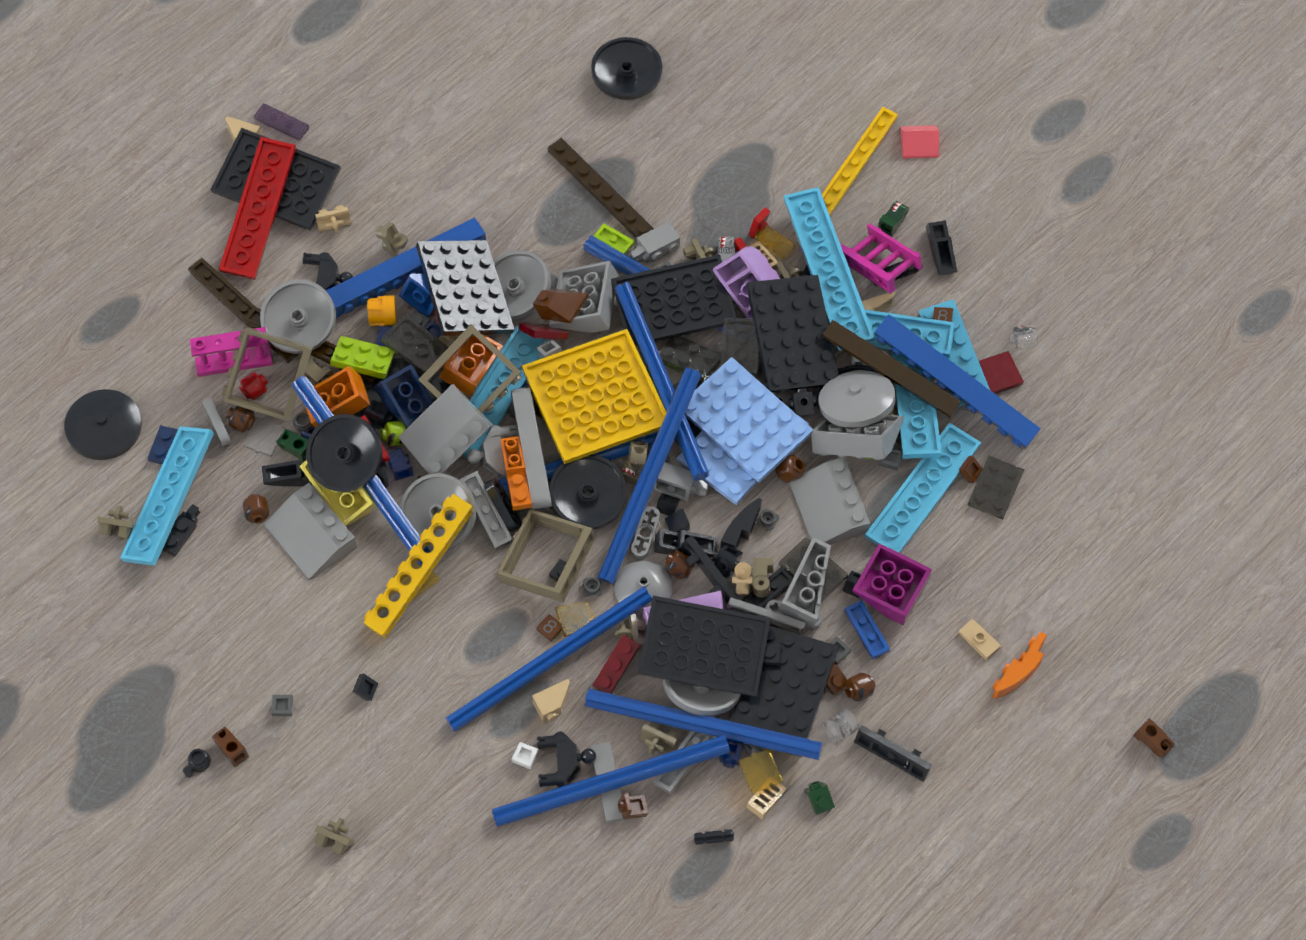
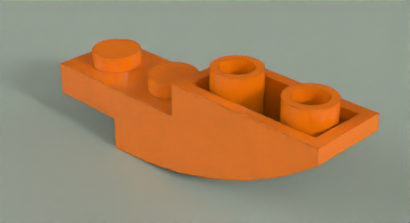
[500,436,532,511]
[992,631,1047,699]

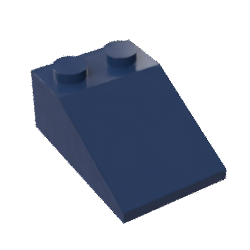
[373,364,433,429]

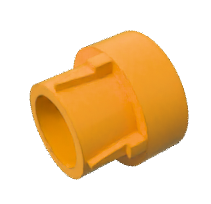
[367,295,397,327]

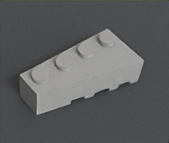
[778,537,831,628]

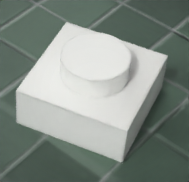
[512,742,538,769]

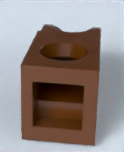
[1133,718,1174,758]
[211,727,249,768]

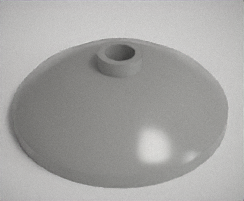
[614,560,673,615]

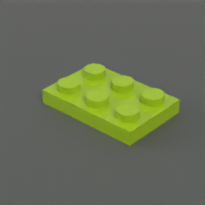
[330,336,395,379]

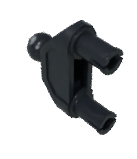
[303,252,353,290]
[537,731,596,788]

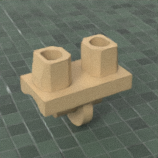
[315,205,351,232]
[732,562,753,594]

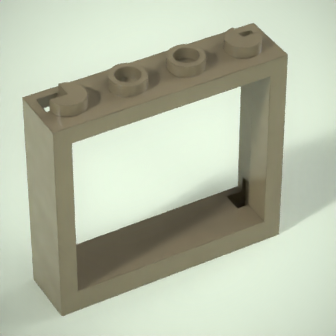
[418,324,522,414]
[222,327,313,422]
[497,509,596,603]

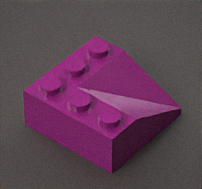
[852,543,932,626]

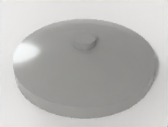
[494,250,551,320]
[260,280,336,354]
[819,371,895,428]
[400,473,476,551]
[663,679,741,716]

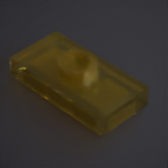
[755,225,795,260]

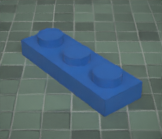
[844,600,890,660]

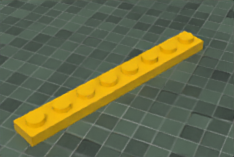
[822,106,898,216]

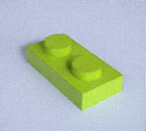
[594,223,634,255]

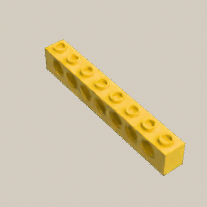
[363,494,474,639]

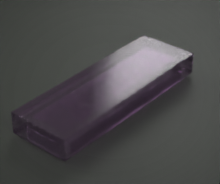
[254,103,309,141]

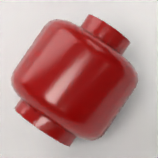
[239,372,268,400]

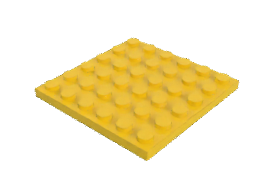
[522,329,667,464]

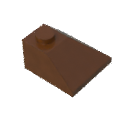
[533,289,589,323]

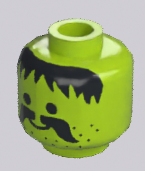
[381,421,406,447]

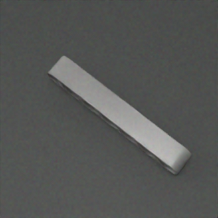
[511,387,552,510]

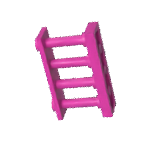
[841,223,922,294]
[190,327,273,377]

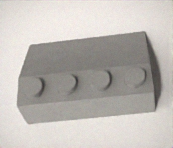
[549,261,619,333]
[399,384,493,474]
[811,415,904,460]
[789,457,870,544]
[264,483,357,580]

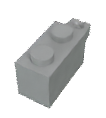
[630,221,680,263]
[653,462,709,501]

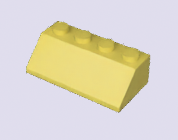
[300,460,377,526]

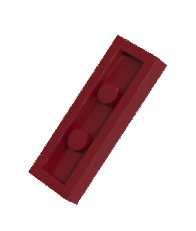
[592,635,641,694]

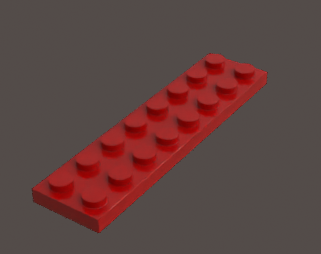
[219,137,297,280]

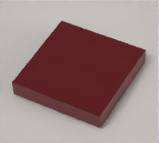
[518,323,569,340]
[979,351,1024,394]

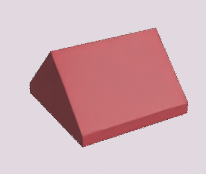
[900,125,939,159]

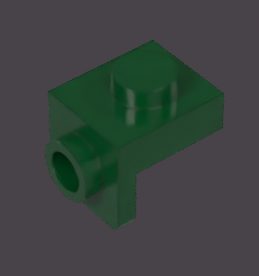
[804,781,835,815]

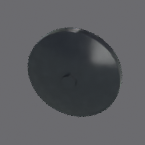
[591,37,662,100]
[64,389,142,460]
[306,414,383,492]
[549,454,627,530]

